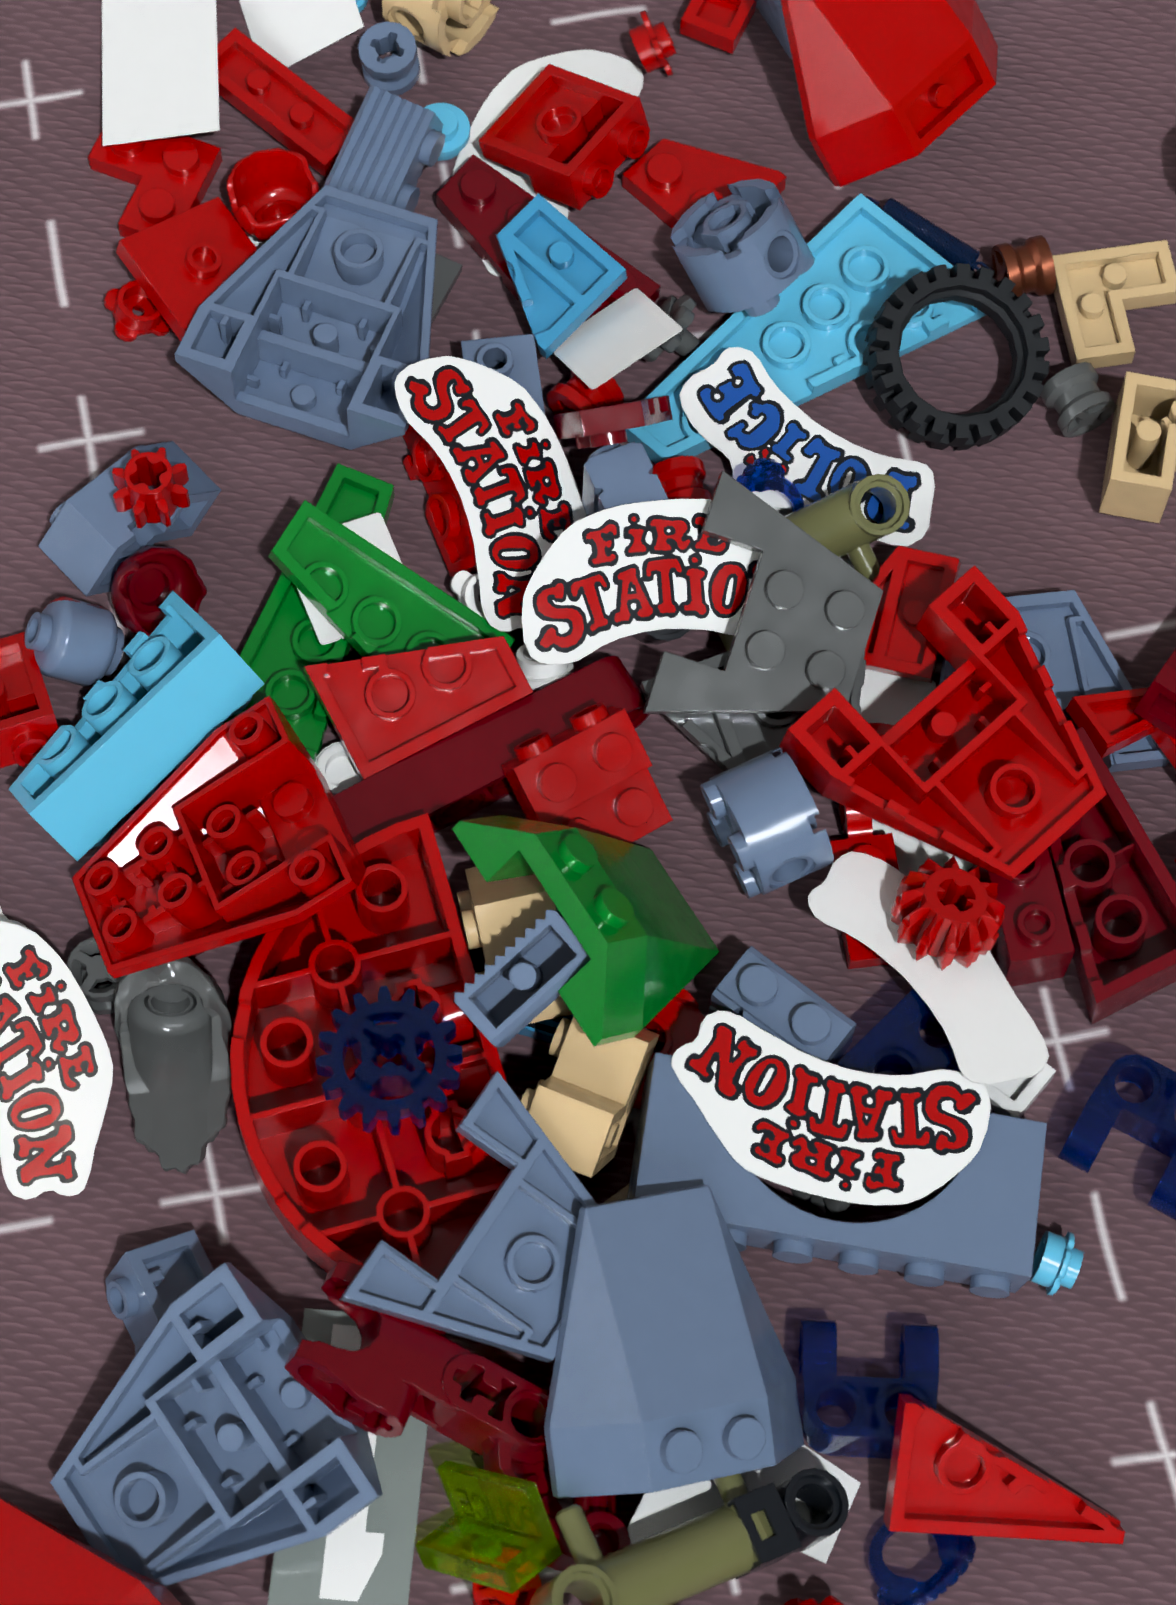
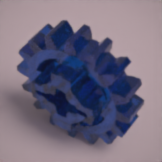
[315,986,463,1135]

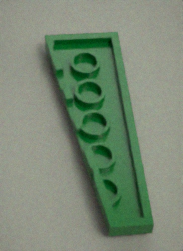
[221,463,395,762]

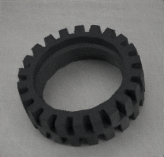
[863,263,1050,451]

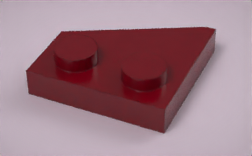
[553,395,673,449]

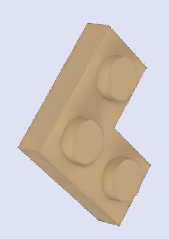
[1052,240,1176,368]

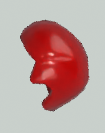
[227,148,319,241]

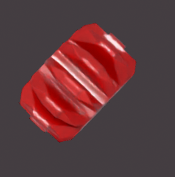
[891,856,1006,970]

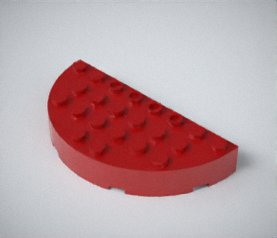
[230,813,510,1279]

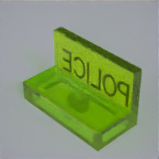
[415,1460,562,1594]

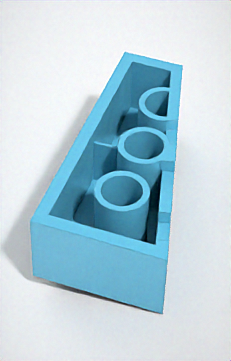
[8,590,265,861]

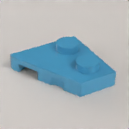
[497,193,627,359]

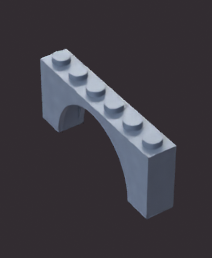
[627,1052,1047,1298]

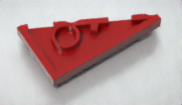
[883,1394,1125,1544]

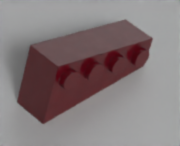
[1048,727,1176,1025]

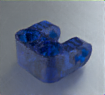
[1058,1054,1176,1221]
[798,1318,939,1459]

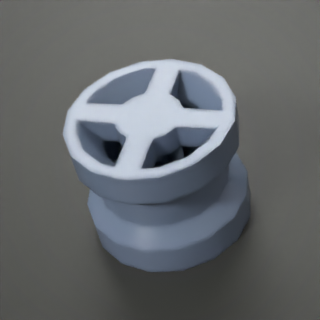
[358,21,420,95]

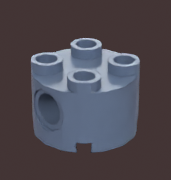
[671,179,814,317]
[700,747,834,899]

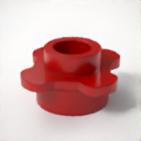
[629,10,677,76]
[104,280,171,342]

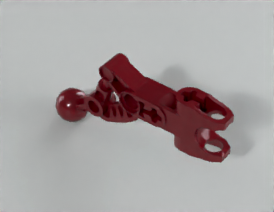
[284,1261,675,1605]

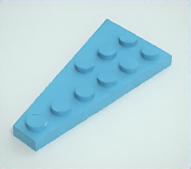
[626,193,986,464]

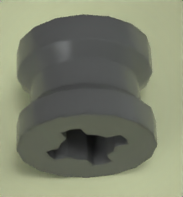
[1040,362,1117,438]
[67,937,123,1015]

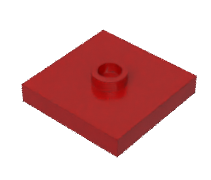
[116,196,258,342]

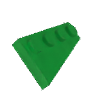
[268,500,515,657]

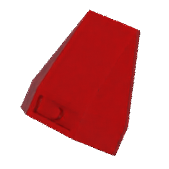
[780,0,998,187]
[72,696,367,979]

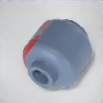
[25,597,124,686]

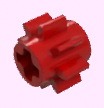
[112,447,190,529]

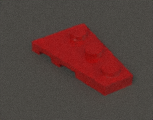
[303,636,533,780]

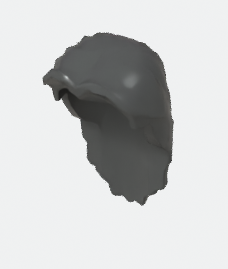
[114,957,233,1174]

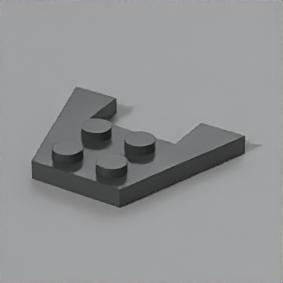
[642,470,883,714]

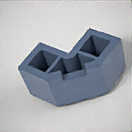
[38,441,221,597]

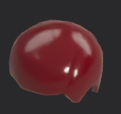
[111,546,207,636]

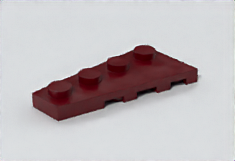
[436,154,660,322]

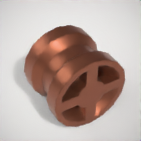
[991,235,1056,297]

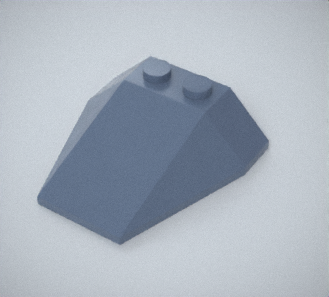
[174,185,438,450]
[544,1185,804,1498]
[50,1262,383,1587]

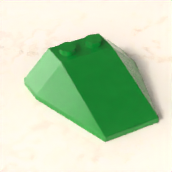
[452,815,720,1047]

